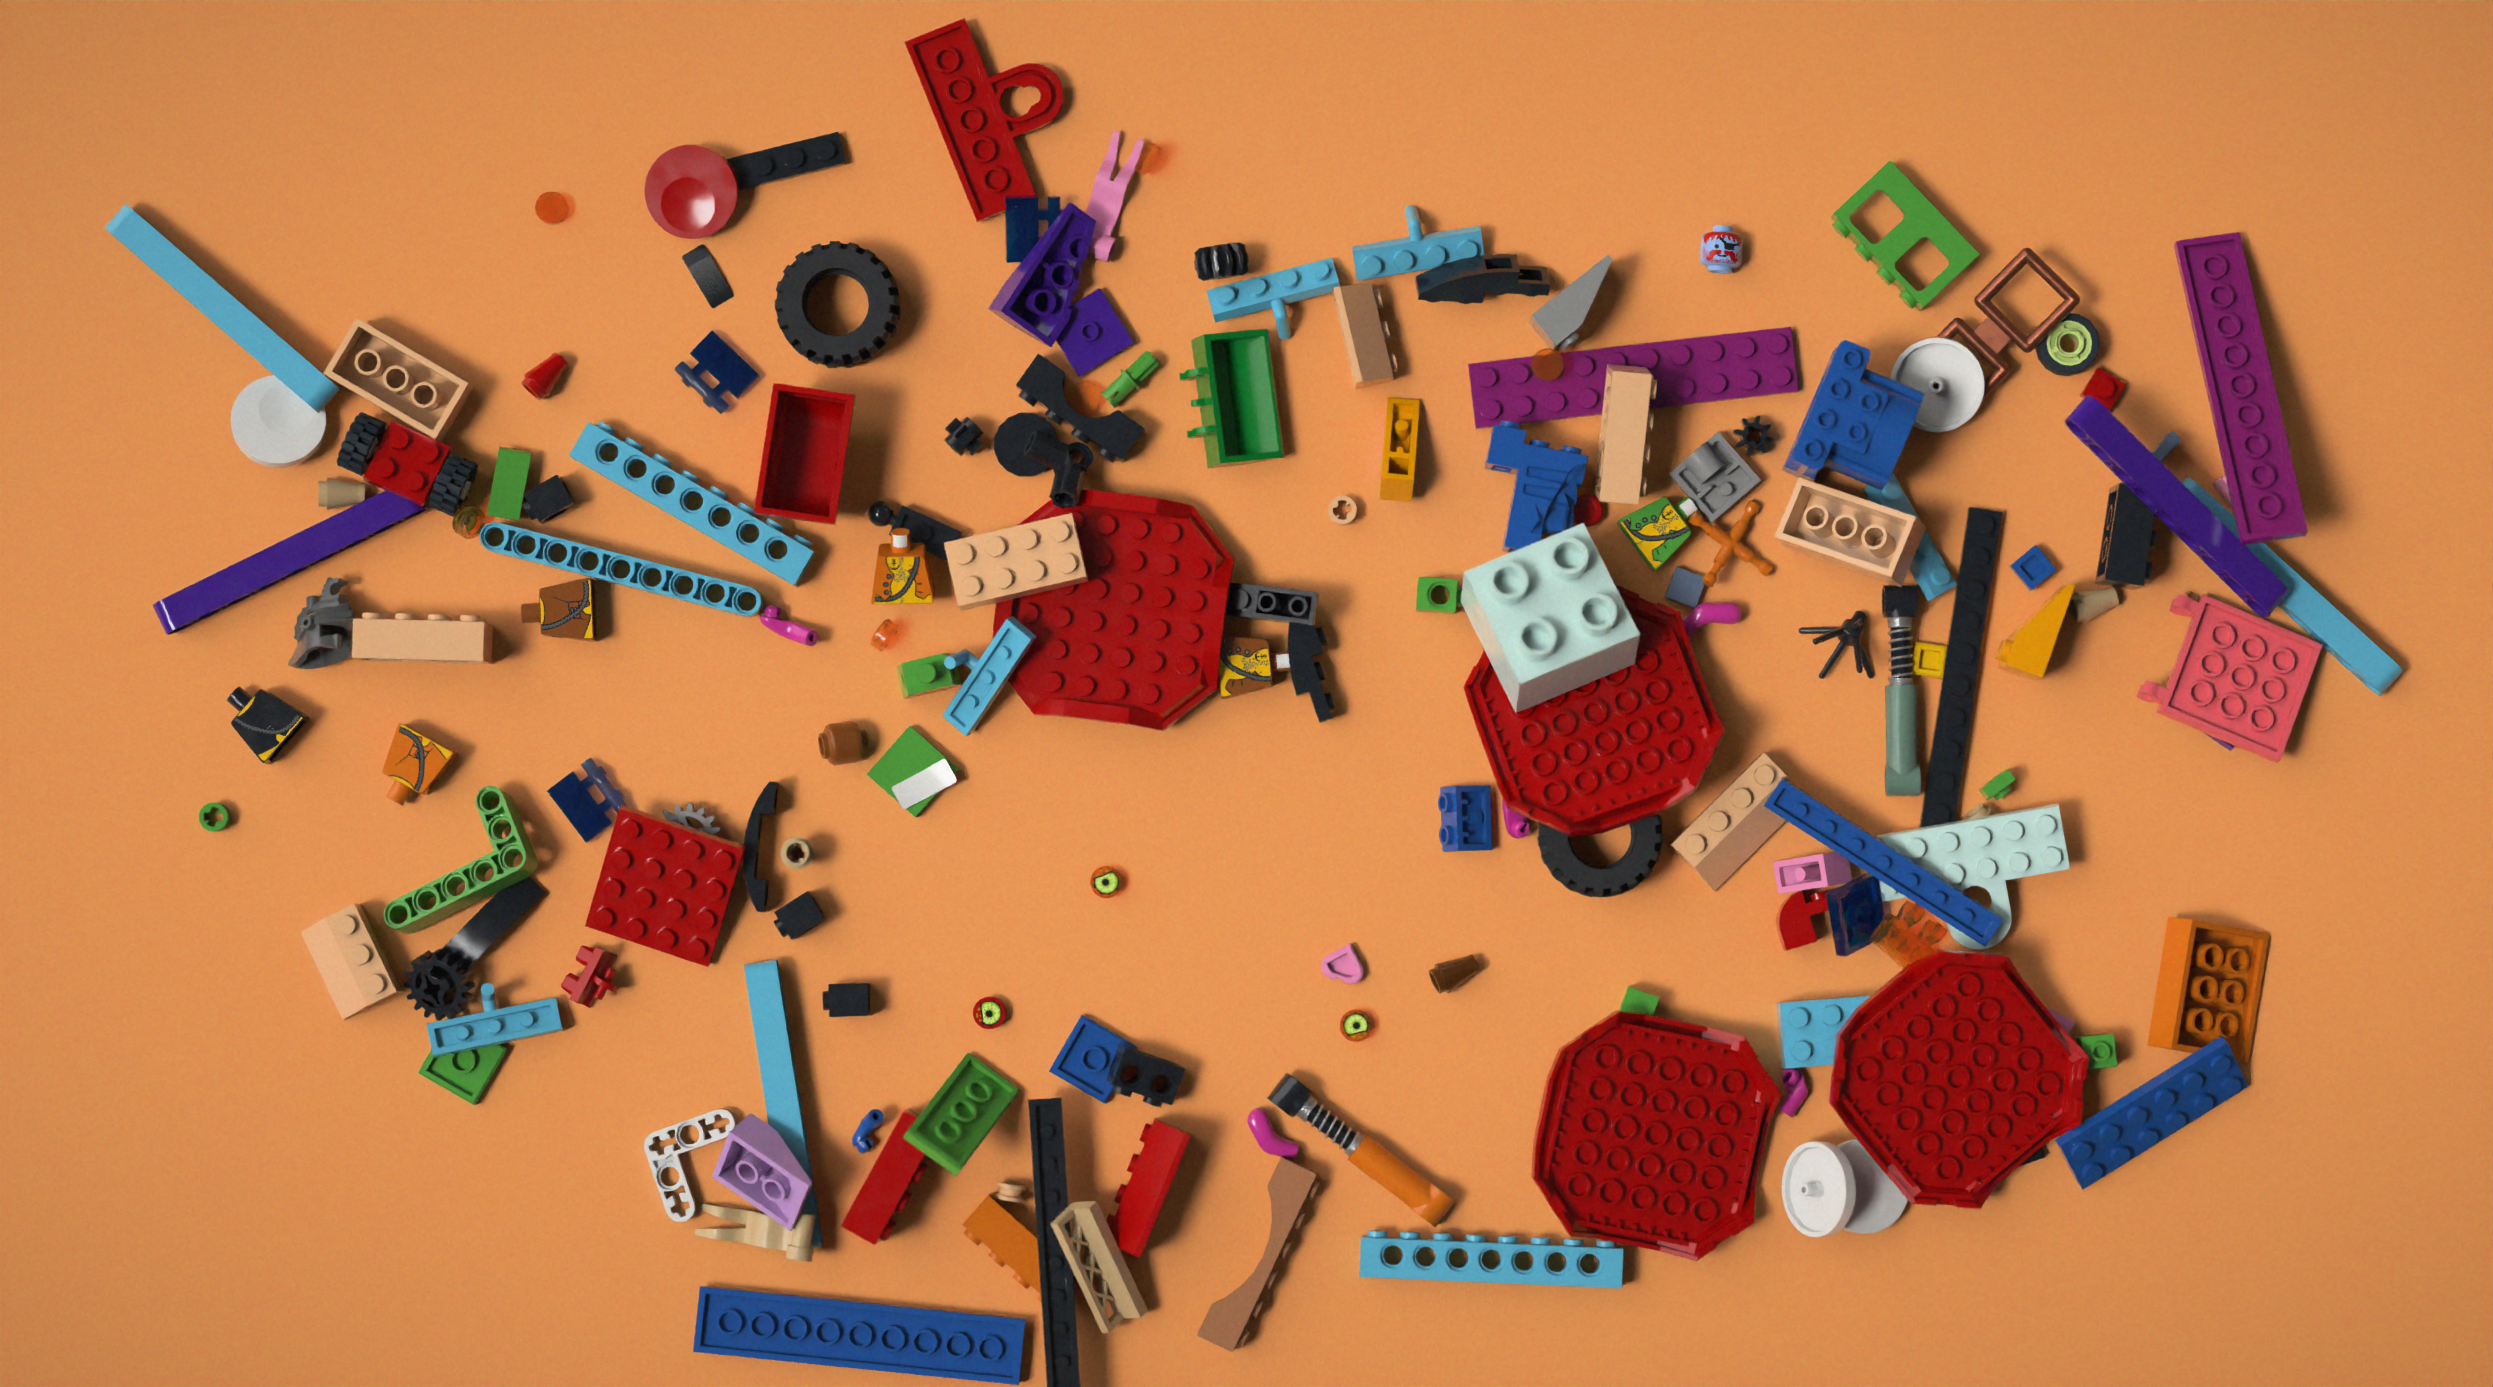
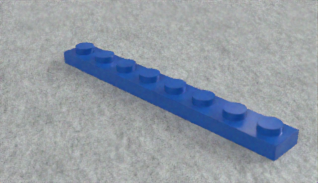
[1764,777,2003,947]

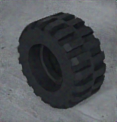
[775,241,901,369]
[1537,814,1664,898]

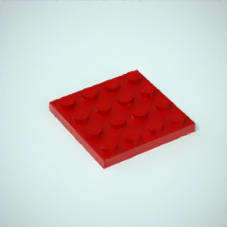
[585,805,746,967]

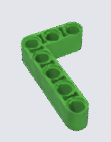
[383,785,537,934]

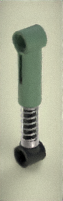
[1882,585,1921,797]

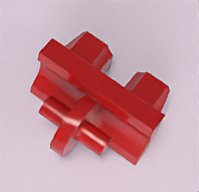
[561,945,619,1008]

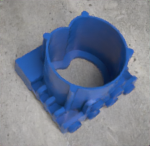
[1782,340,1925,491]

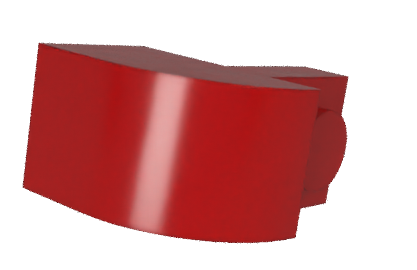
[1776,890,1841,951]

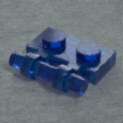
[1004,195,1064,263]
[674,330,760,415]
[547,758,628,843]

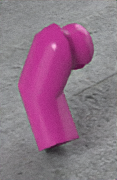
[1779,1068,1808,1117]

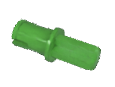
[1101,351,1159,408]

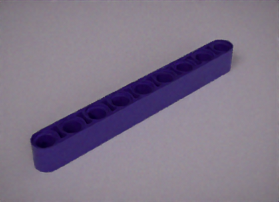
[2065,396,2289,618]
[153,490,427,635]

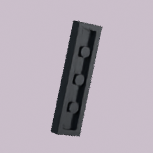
[727,132,846,191]

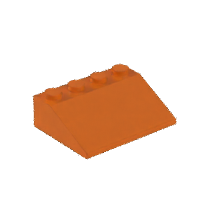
[2147,917,2269,1063]

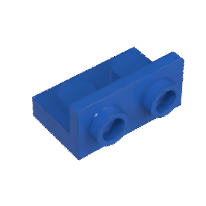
[1438,785,1492,852]

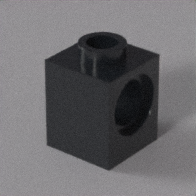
[523,475,576,524]
[773,891,827,940]
[823,983,871,1017]

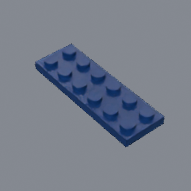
[2055,1036,2248,1190]

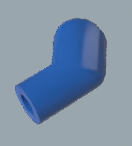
[852,1109,884,1154]

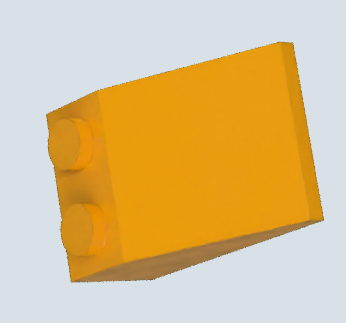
[1995,583,2075,681]

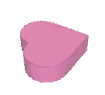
[1321,944,1363,984]

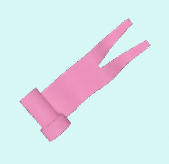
[1085,130,1145,263]

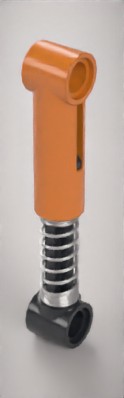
[1267,1072,1455,1228]

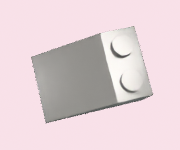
[1529,254,1612,352]

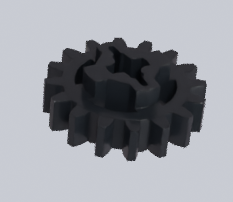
[403,949,475,1021]

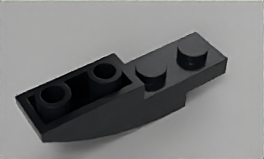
[1415,254,1550,304]
[1226,582,1319,626]
[1288,590,1336,723]

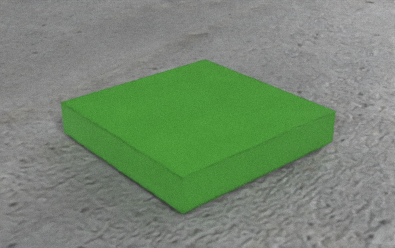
[867,726,959,818]
[418,1017,508,1105]

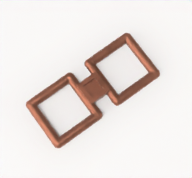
[1936,248,2080,401]

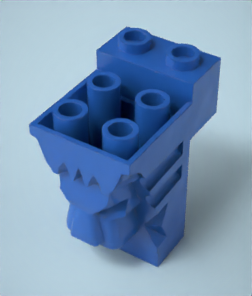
[1484,421,1588,553]

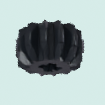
[1194,242,1249,281]

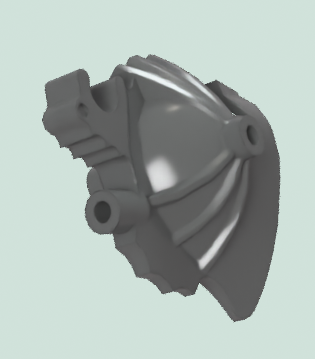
[288,577,354,669]

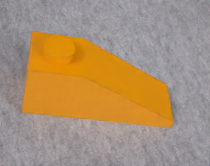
[1379,397,1420,502]

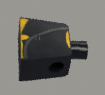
[227,686,310,764]

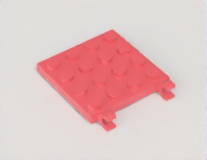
[2137,594,2323,763]

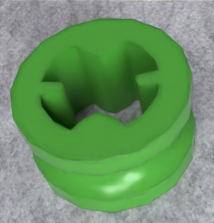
[199,802,231,832]

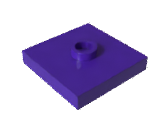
[1056,288,1134,378]

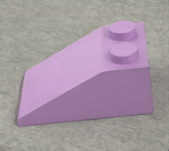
[712,1113,812,1231]

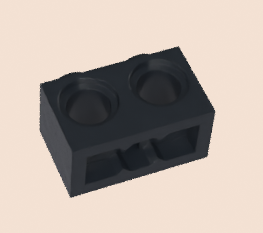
[1106,1043,1185,1108]

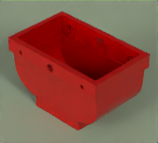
[754,383,856,526]

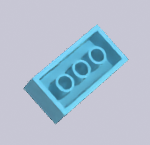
[1776,995,1871,1069]

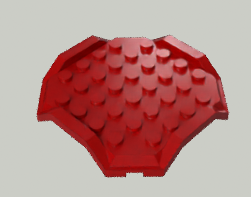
[993,490,1235,731]
[1463,585,1725,836]
[1829,949,2089,1209]
[1531,1010,1782,1261]

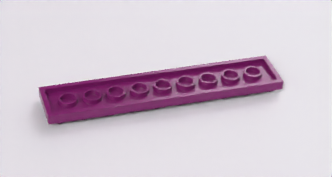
[2174,232,2308,545]
[1468,327,1798,429]

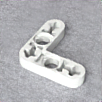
[644,1109,736,1222]

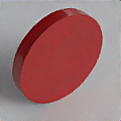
[644,144,739,239]

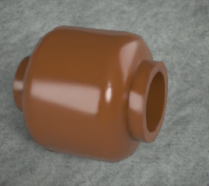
[818,721,868,765]

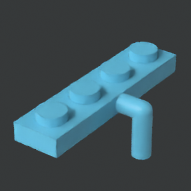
[1352,205,1484,281]
[1207,258,1340,339]
[1863,472,1957,601]
[942,616,1037,736]
[426,983,562,1058]

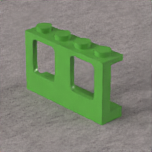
[1830,160,1980,311]

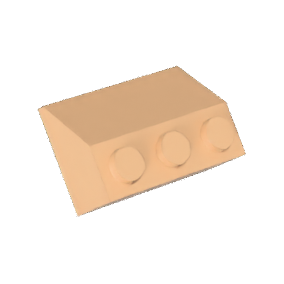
[1333,283,1398,389]
[301,903,402,1020]

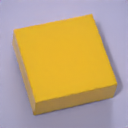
[1911,642,1948,679]

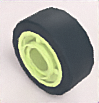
[2035,313,2100,376]

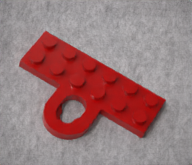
[905,18,1064,223]

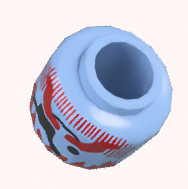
[1700,225,1743,274]

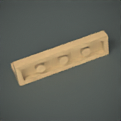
[1051,1201,1148,1333]

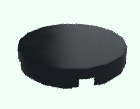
[994,413,1058,477]

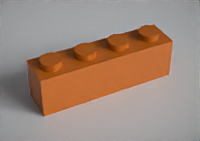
[962,1194,1081,1302]

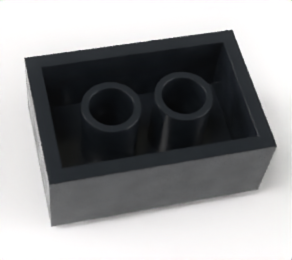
[2095,483,2158,590]

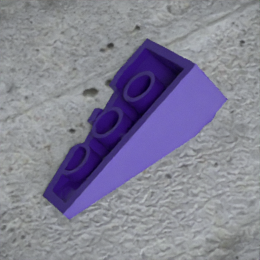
[988,203,1096,347]

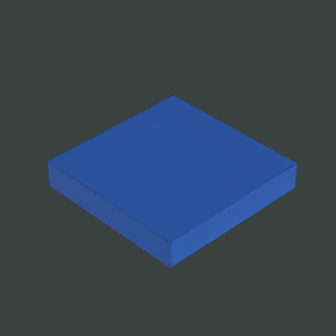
[1049,1015,1138,1104]

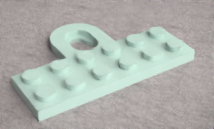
[1870,803,2070,949]

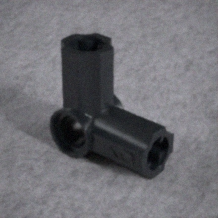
[1023,429,1093,509]

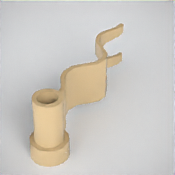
[695,1203,815,1262]

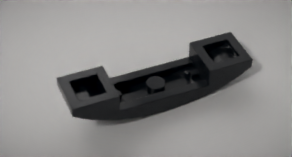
[743,781,779,912]
[442,876,546,971]

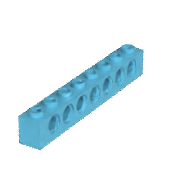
[569,421,816,587]
[1359,1230,1623,1288]

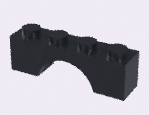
[1016,353,1145,463]

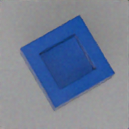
[2009,545,2056,591]

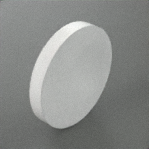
[1890,337,1985,432]
[231,375,326,468]
[1837,1139,1907,1234]
[1782,1141,1856,1237]

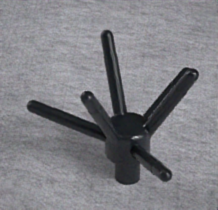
[1798,611,1874,679]

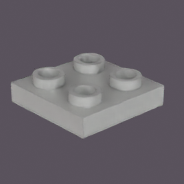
[1668,431,1761,523]

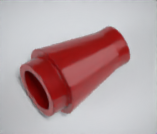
[521,352,569,400]

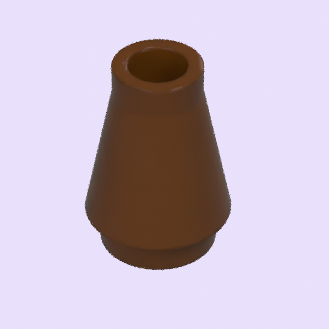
[1429,954,1480,994]

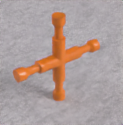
[1688,501,1773,587]

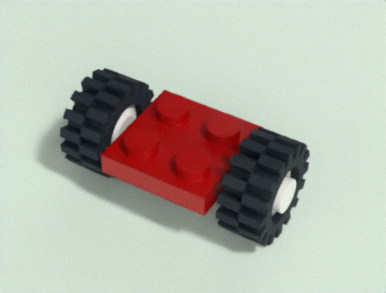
[337,412,478,517]

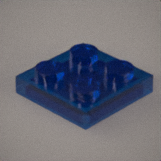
[1826,872,1888,957]

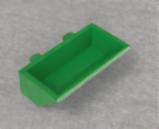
[1179,329,1285,468]

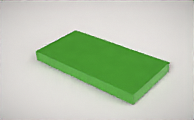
[903,1053,1021,1176]

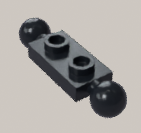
[868,501,962,562]

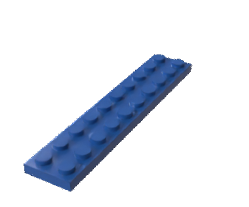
[693,1286,1026,1385]

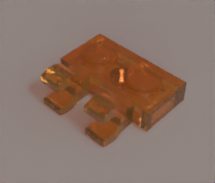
[1869,901,1947,968]

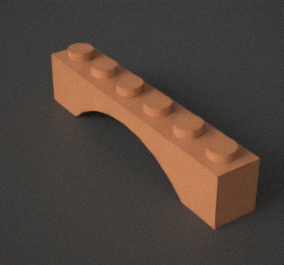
[1197,1157,1320,1353]

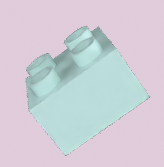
[1461,523,1640,713]

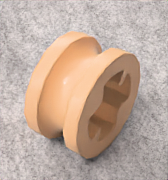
[1328,495,1357,526]
[995,1182,1026,1203]

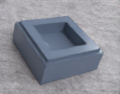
[2151,431,2181,463]
[1664,566,1704,609]

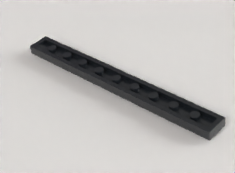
[1919,507,2002,828]
[1028,1097,1081,1387]

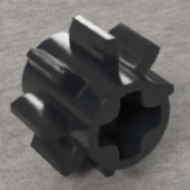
[1733,416,1774,457]
[944,417,984,456]

